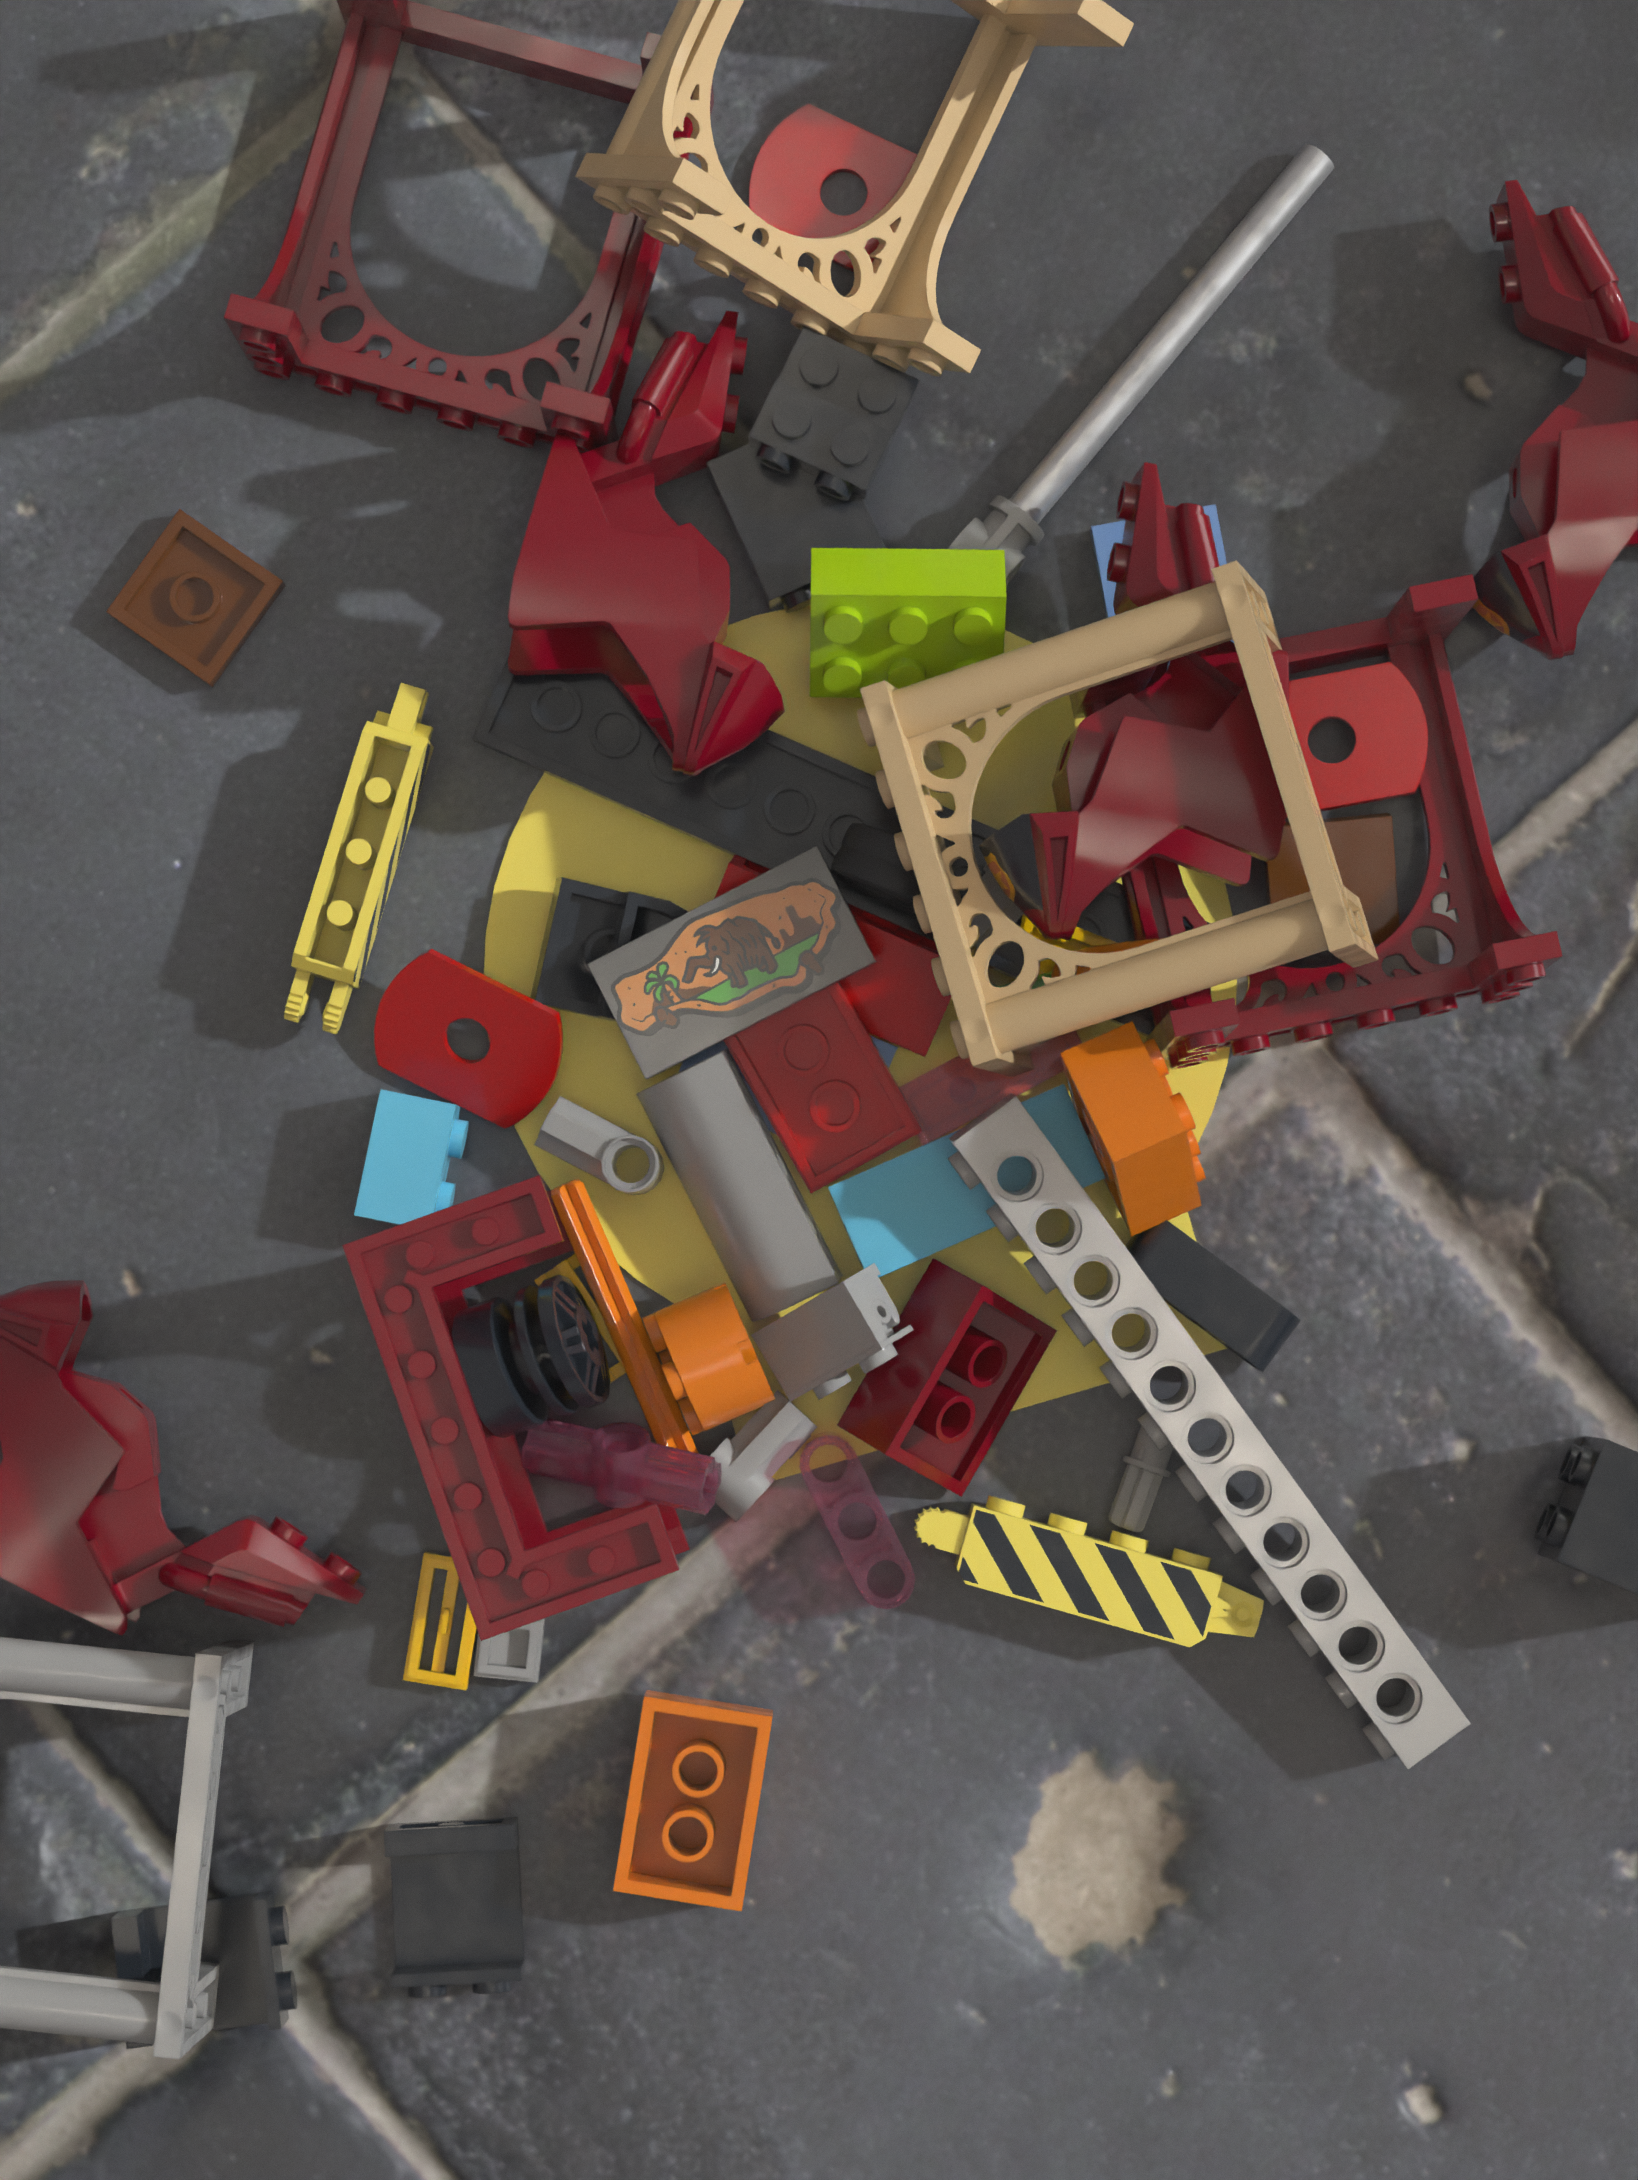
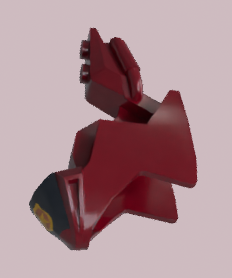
[1473,180,1638,660]
[979,462,1289,941]

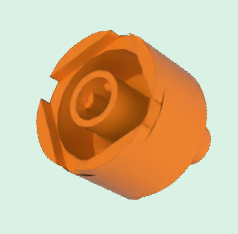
[642,1283,775,1436]

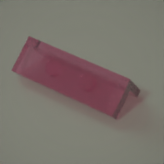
[900,1031,1082,1147]

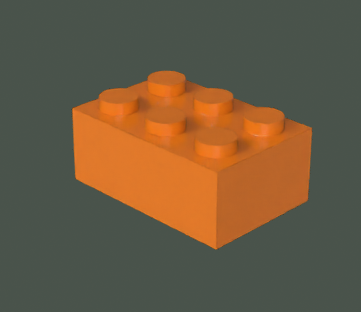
[1060,1021,1206,1237]
[613,1690,773,1912]

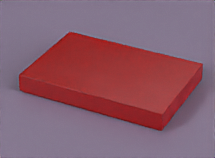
[724,982,923,1194]

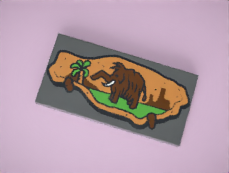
[588,846,877,1079]

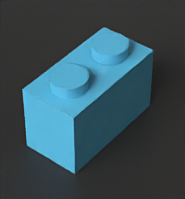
[354,1089,469,1225]

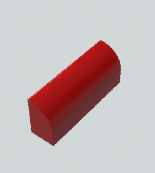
[714,854,951,1057]

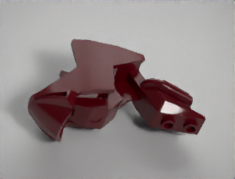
[508,310,785,776]
[0,1280,367,1636]

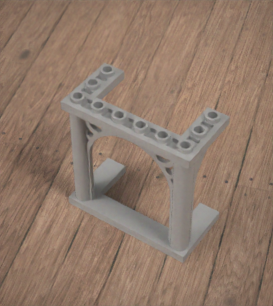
[0,1637,254,2059]

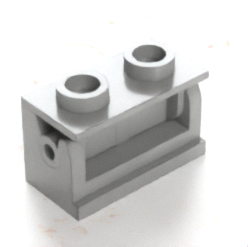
[751,1263,913,1402]

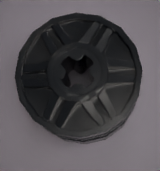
[452,1275,610,1438]

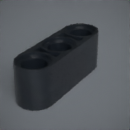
[1125,1220,1300,1373]

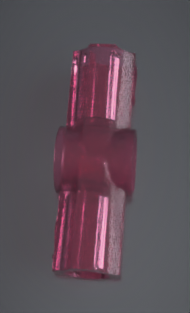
[522,1418,722,1515]

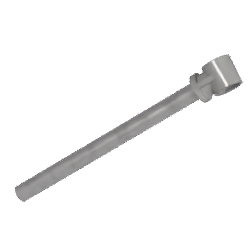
[948,144,1334,586]

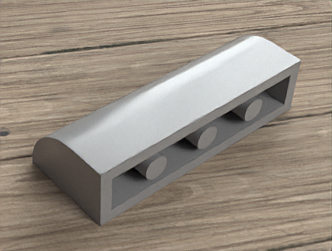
[636,1048,843,1322]

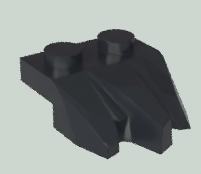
[530,877,688,1021]

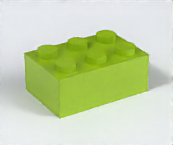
[810,548,1006,698]

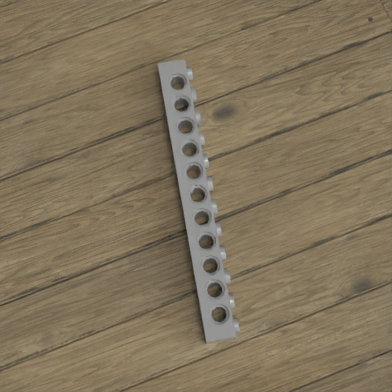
[948,1093,1471,1769]

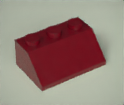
[837,1258,1057,1497]

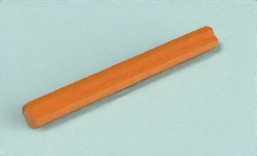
[551,1179,703,1480]

